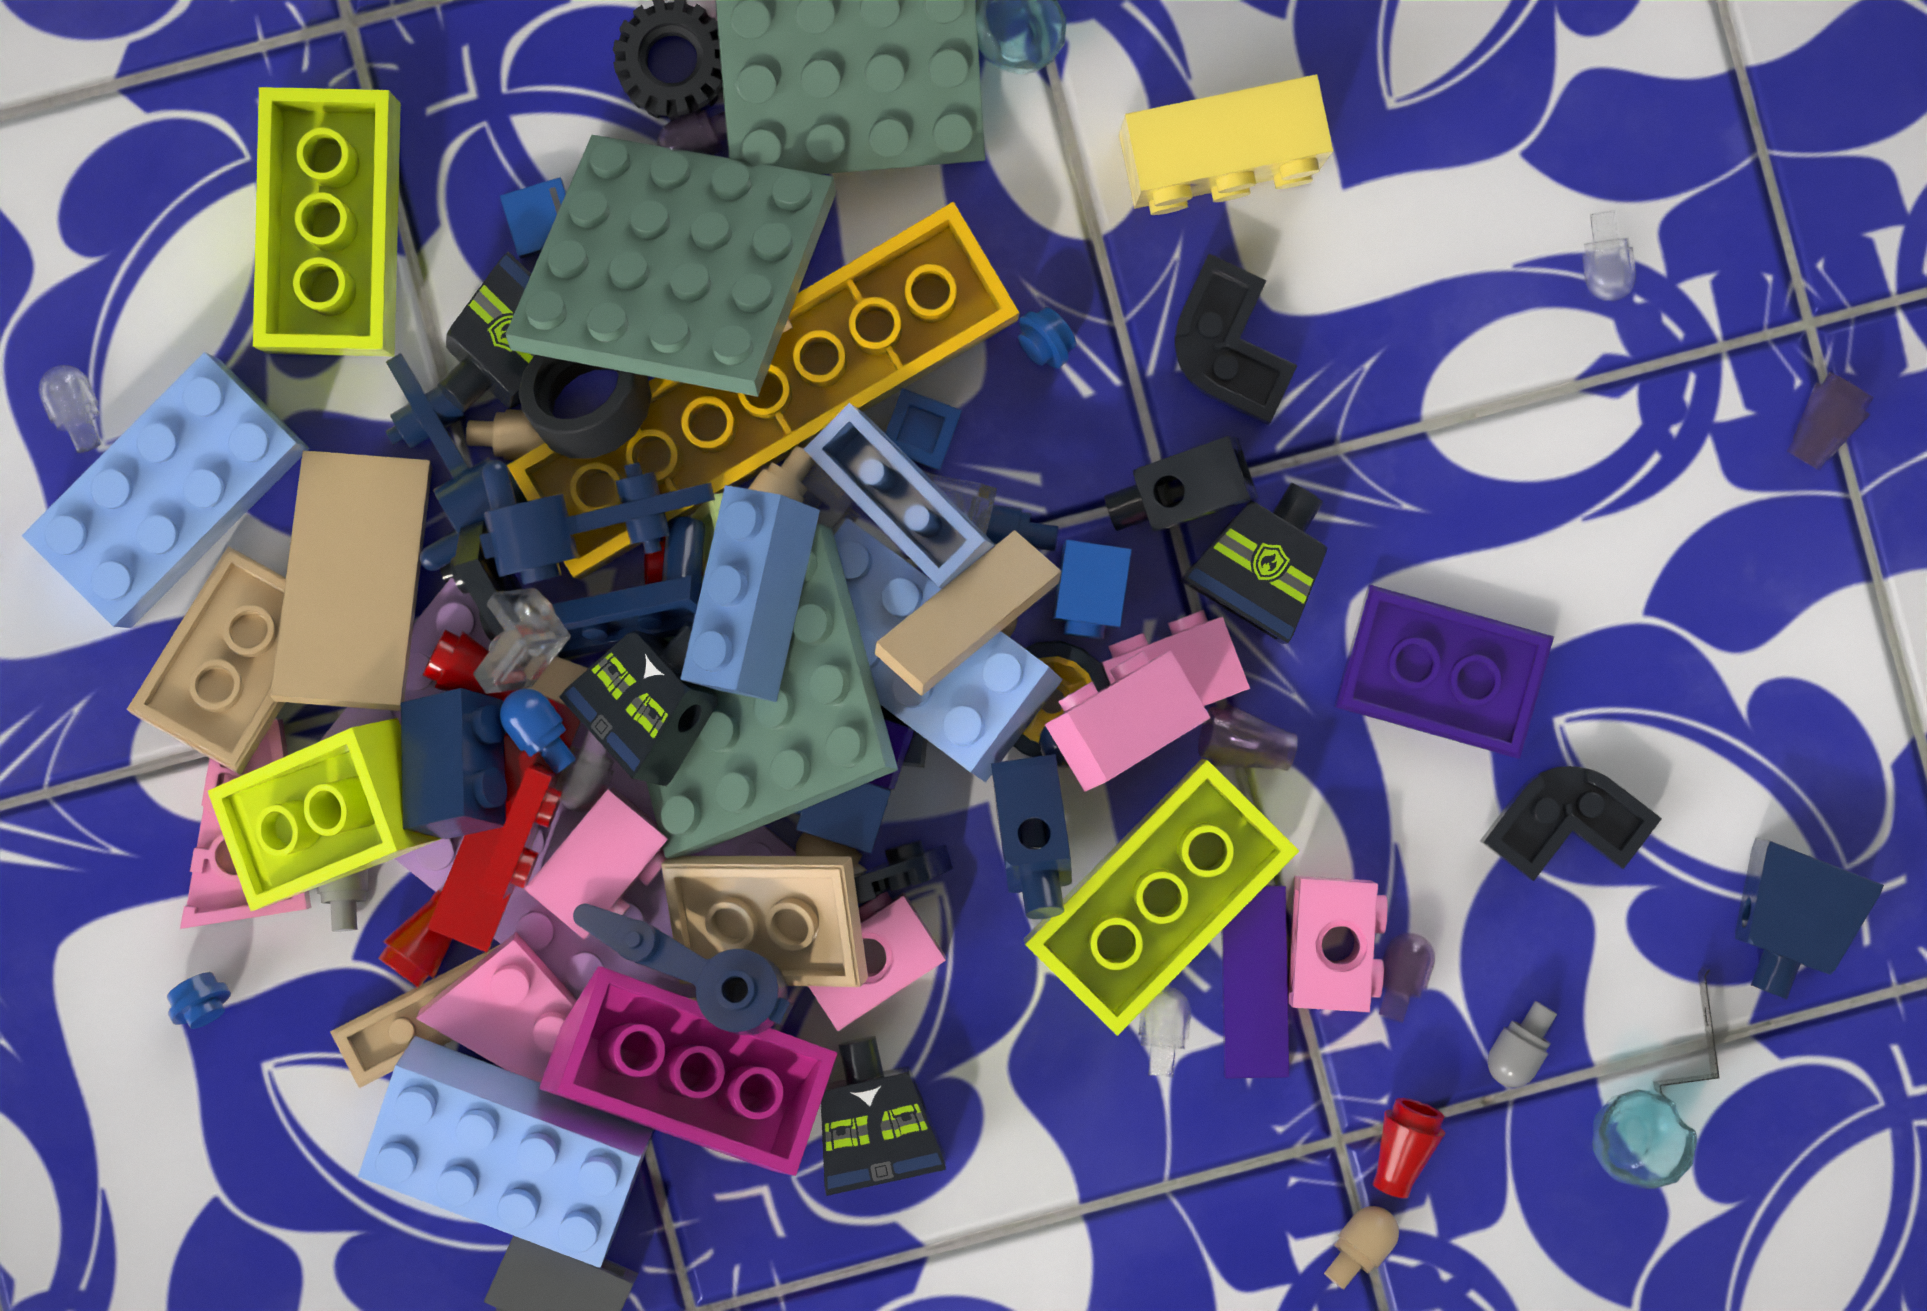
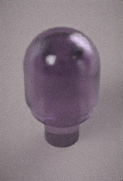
[657,110,727,156]
[1378,933,1435,1023]

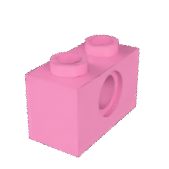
[1288,876,1388,1012]
[808,892,946,1031]

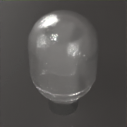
[1582,211,1636,301]
[38,365,101,453]
[555,730,615,812]
[1138,987,1191,1077]

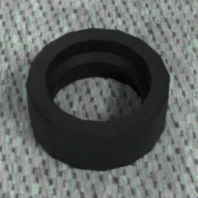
[519,355,652,459]

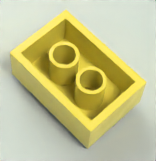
[1119,74,1333,215]

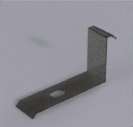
[1653,967,1720,1100]

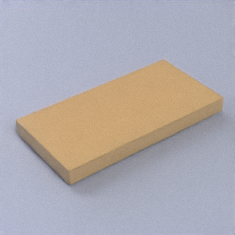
[270,450,432,711]

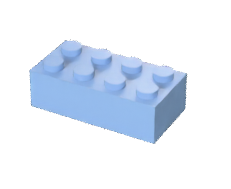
[22,352,310,628]
[834,518,1063,782]
[358,1036,654,1268]

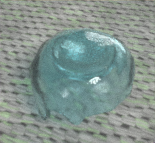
[976,0,1067,75]
[1592,1089,1697,1189]

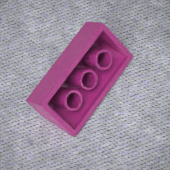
[539,966,838,1176]

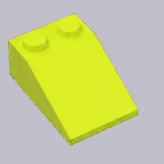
[208,718,442,911]

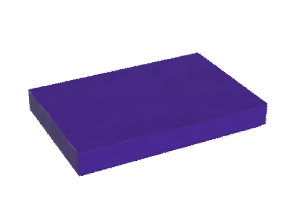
[1334,585,1554,759]

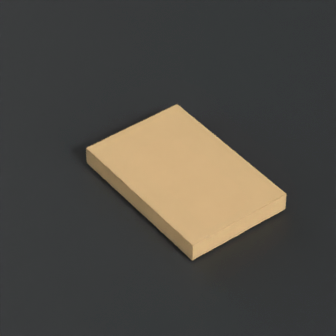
[127,546,286,775]
[661,856,868,987]

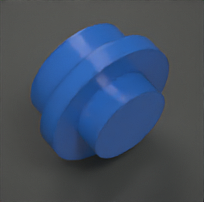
[1018,307,1076,368]
[167,972,231,1029]

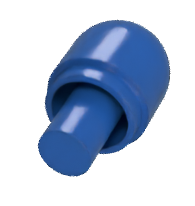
[500,688,576,774]

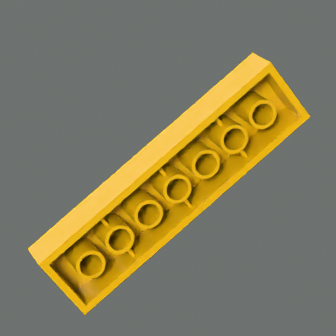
[507,202,1019,580]

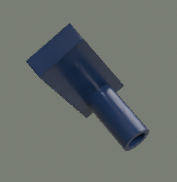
[523,517,705,658]

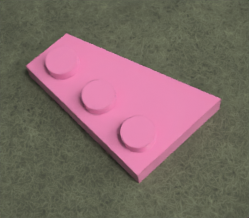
[180,719,311,929]
[416,932,577,1083]

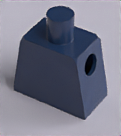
[991,754,1072,919]
[1735,838,1884,999]

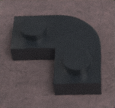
[1174,254,1297,425]
[1480,766,1662,881]
[854,840,953,904]

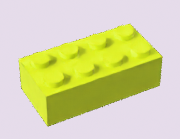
[253,87,401,357]
[1023,759,1299,1036]

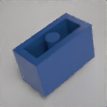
[1051,540,1132,640]

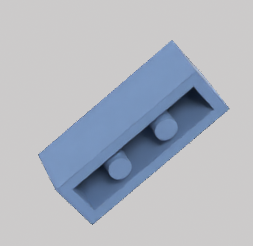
[804,403,996,589]
[681,485,820,702]

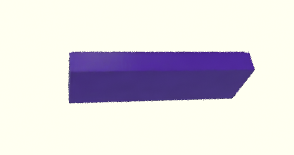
[1221,885,1289,1079]

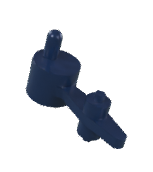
[385,353,527,571]
[479,460,715,585]
[573,903,794,1035]

